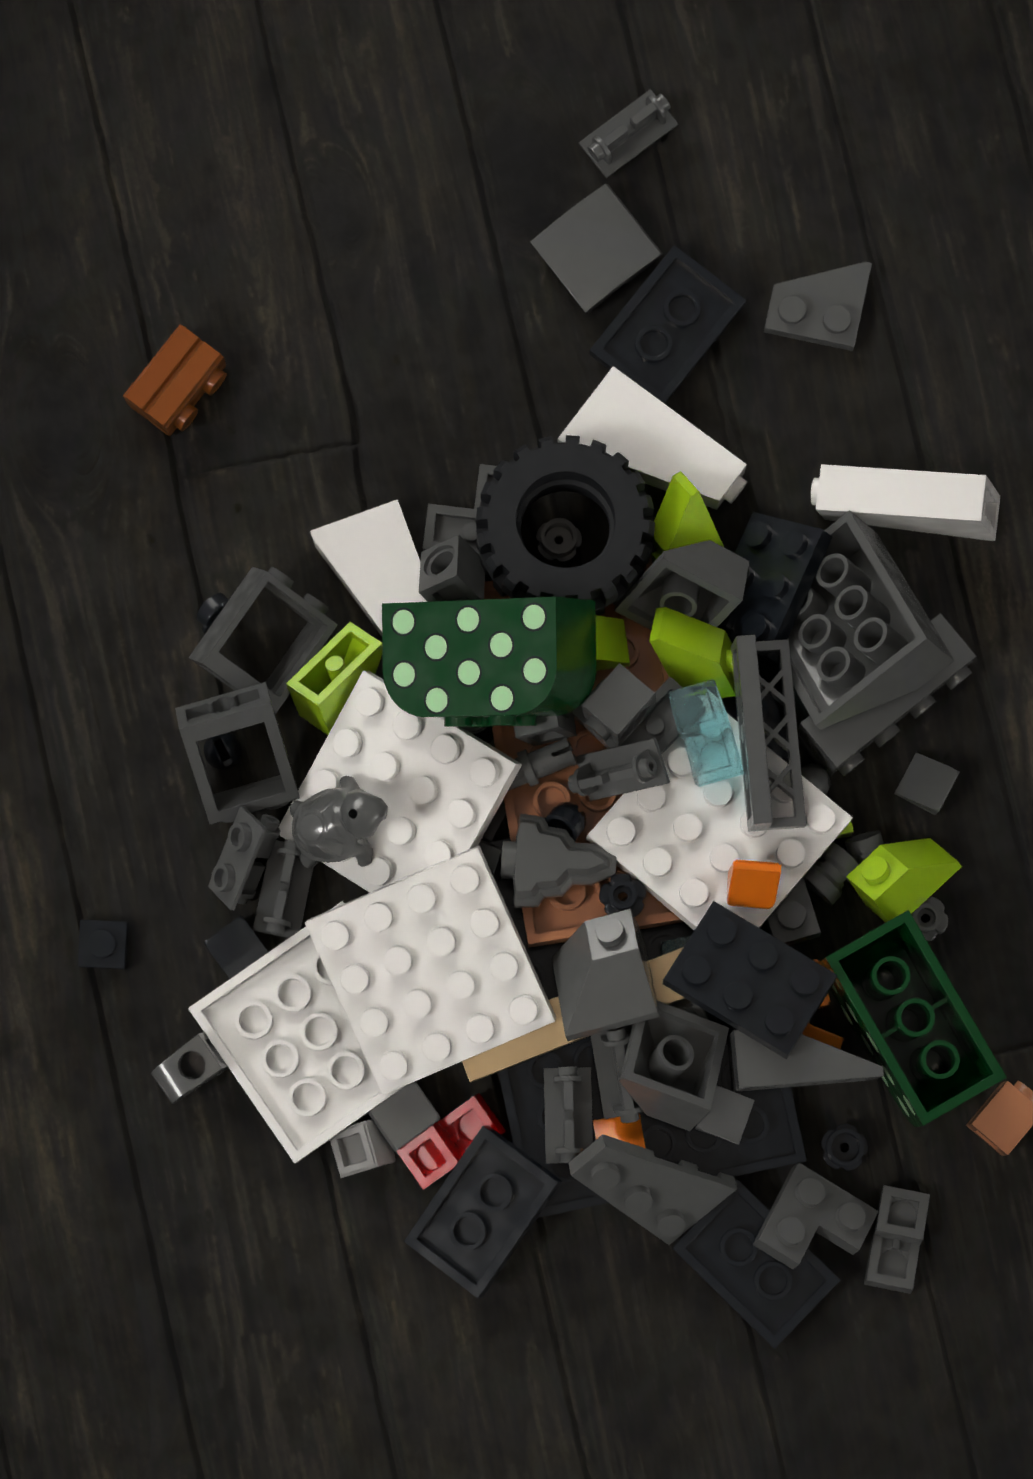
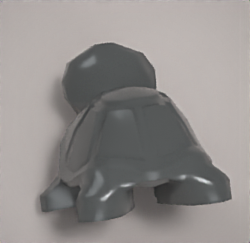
[290,776,388,869]

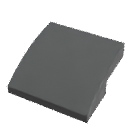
[530,184,663,313]

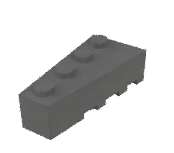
[797,613,976,777]

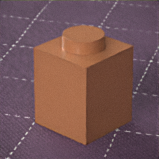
[966,1081,1033,1156]

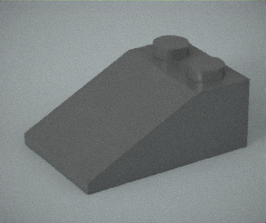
[728,1030,884,1092]

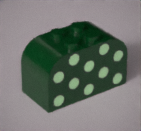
[382,597,596,727]
[819,910,1007,1127]

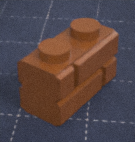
[123,324,227,436]

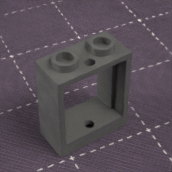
[189,567,338,714]
[175,682,300,824]

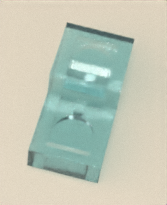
[668,679,744,787]

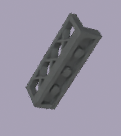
[731,635,806,832]

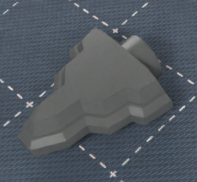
[501,813,617,908]

